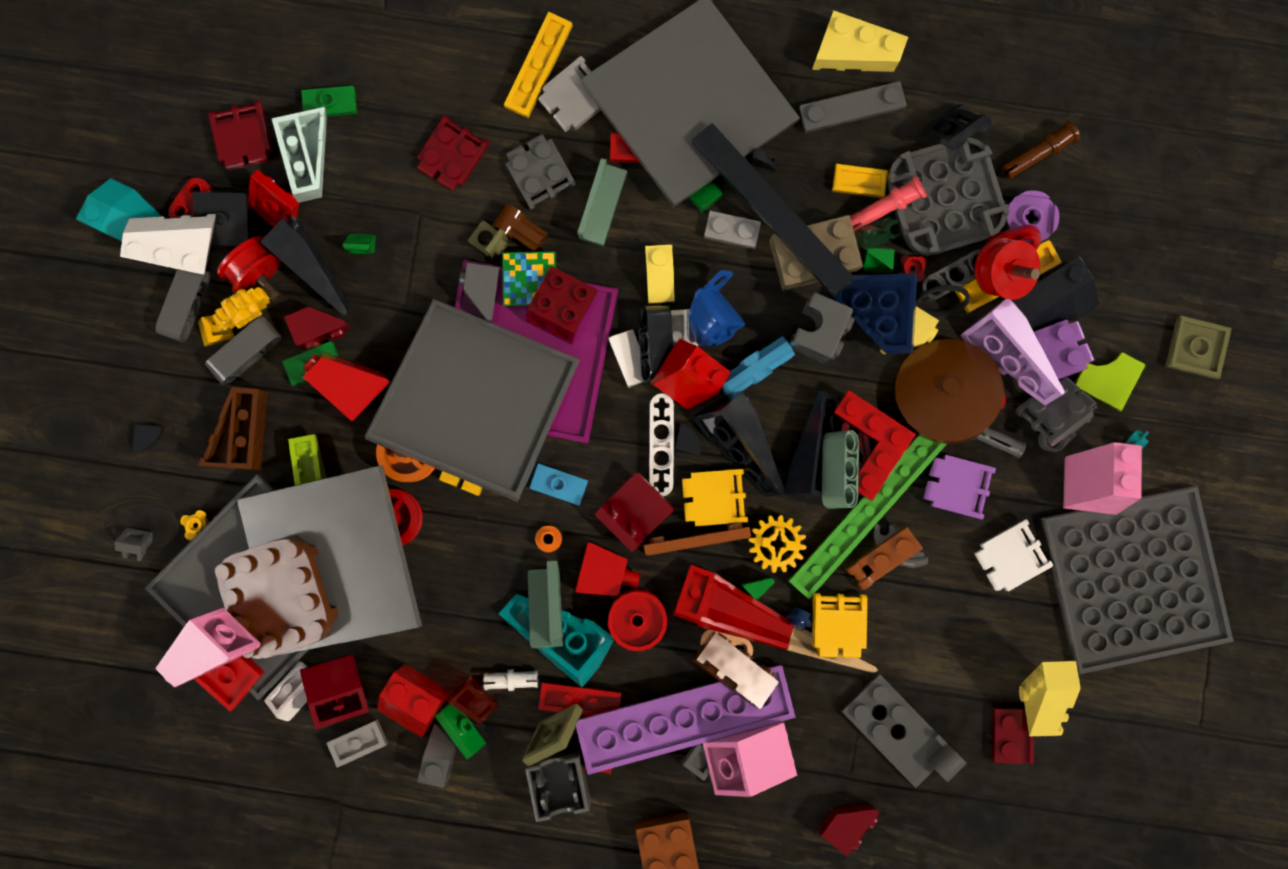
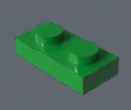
[282,341,340,386]

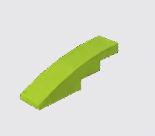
[288,434,327,486]

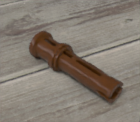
[1001,121,1081,180]

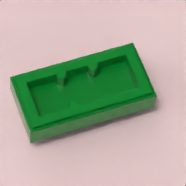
[301,86,357,117]
[435,700,486,760]

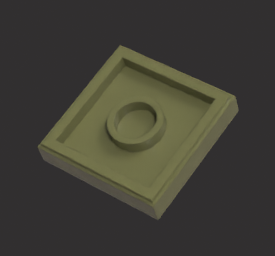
[1165,315,1232,380]
[522,704,583,766]

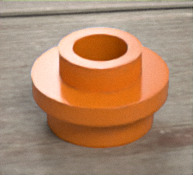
[535,526,562,552]

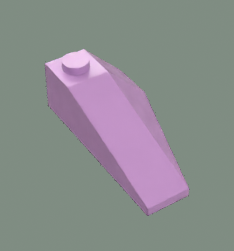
[960,299,1065,405]

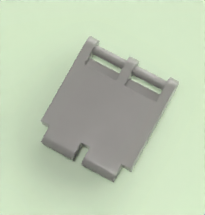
[538,56,600,132]

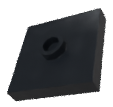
[192,191,251,246]

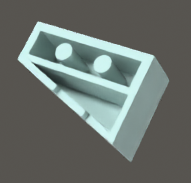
[272,107,327,202]

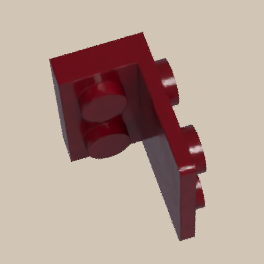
[525,267,598,344]
[594,472,674,552]

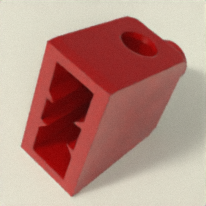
[575,542,641,596]

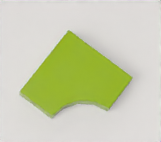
[1074,352,1145,412]

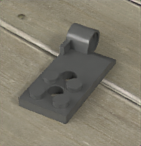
[841,673,967,788]

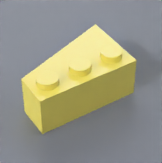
[812,11,908,72]
[1019,661,1081,736]

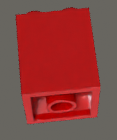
[303,352,390,421]
[377,664,451,738]

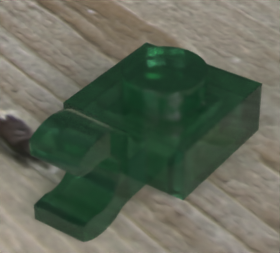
[854,217,900,249]

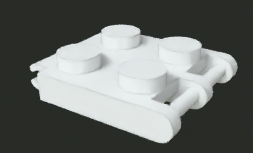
[974,519,1053,591]

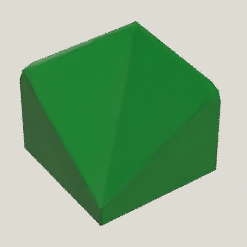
[862,248,894,274]

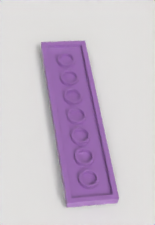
[576,664,796,775]

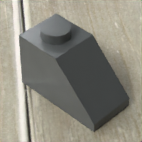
[459,263,499,323]
[417,723,457,788]

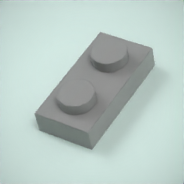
[704,211,761,249]
[327,719,388,768]

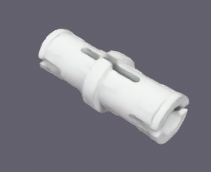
[483,669,539,691]

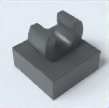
[115,528,153,561]

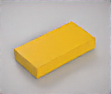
[832,164,888,198]

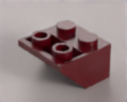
[300,653,369,729]

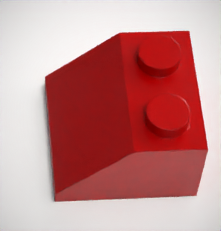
[651,338,731,409]

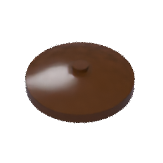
[895,339,1004,444]

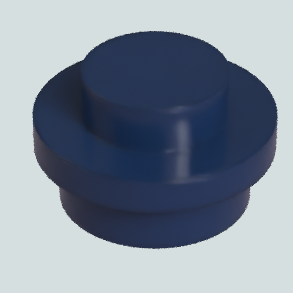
[786,608,812,630]

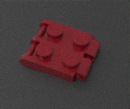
[208,100,273,171]
[417,115,490,192]

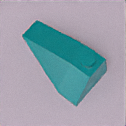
[76,178,162,241]
[499,594,614,688]

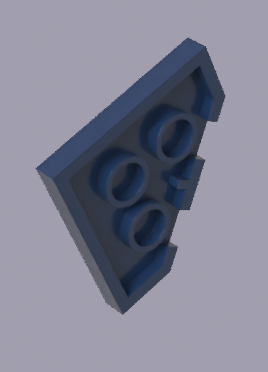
[835,274,918,354]

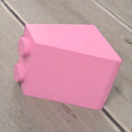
[1063,442,1142,515]
[155,608,261,687]
[703,723,797,797]

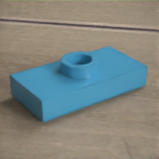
[529,464,588,506]

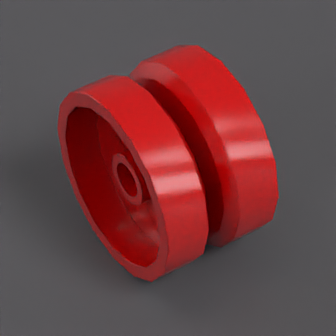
[608,589,667,651]

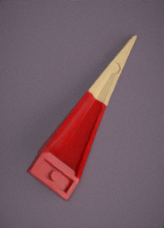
[673,565,878,673]

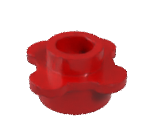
[899,255,926,282]

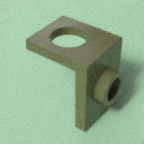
[468,221,508,259]

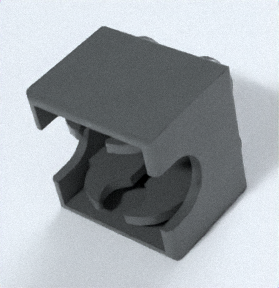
[789,293,855,363]
[525,749,591,822]

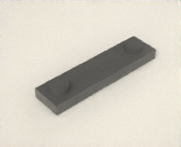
[798,81,907,133]

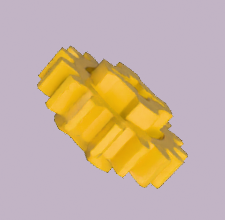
[212,287,270,331]
[748,515,806,573]

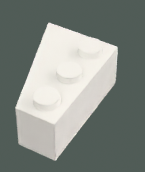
[120,214,216,275]

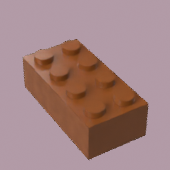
[636,812,699,869]

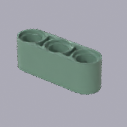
[822,430,859,509]

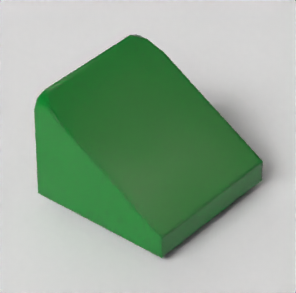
[689,181,723,213]
[343,234,375,254]
[741,577,775,600]

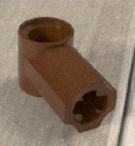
[492,203,548,252]

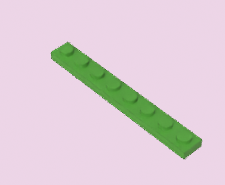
[788,435,946,599]

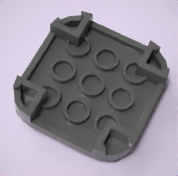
[887,138,1009,256]

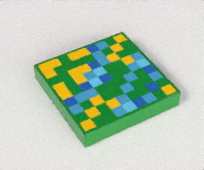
[502,252,556,306]

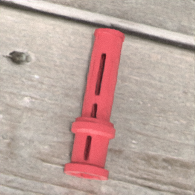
[850,176,927,232]

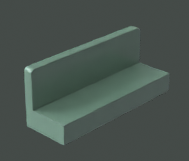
[578,158,627,247]
[528,561,563,648]

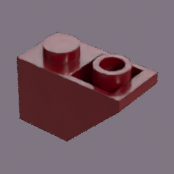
[284,307,351,351]
[817,803,879,856]

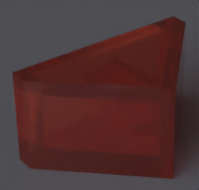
[446,676,499,724]

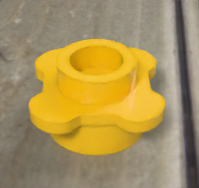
[180,510,209,540]

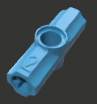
[721,336,795,395]

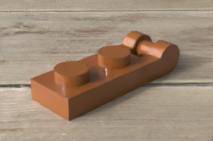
[846,525,923,590]

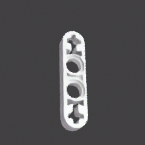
[649,394,674,496]

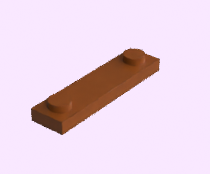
[644,522,751,556]

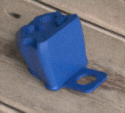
[688,270,745,346]

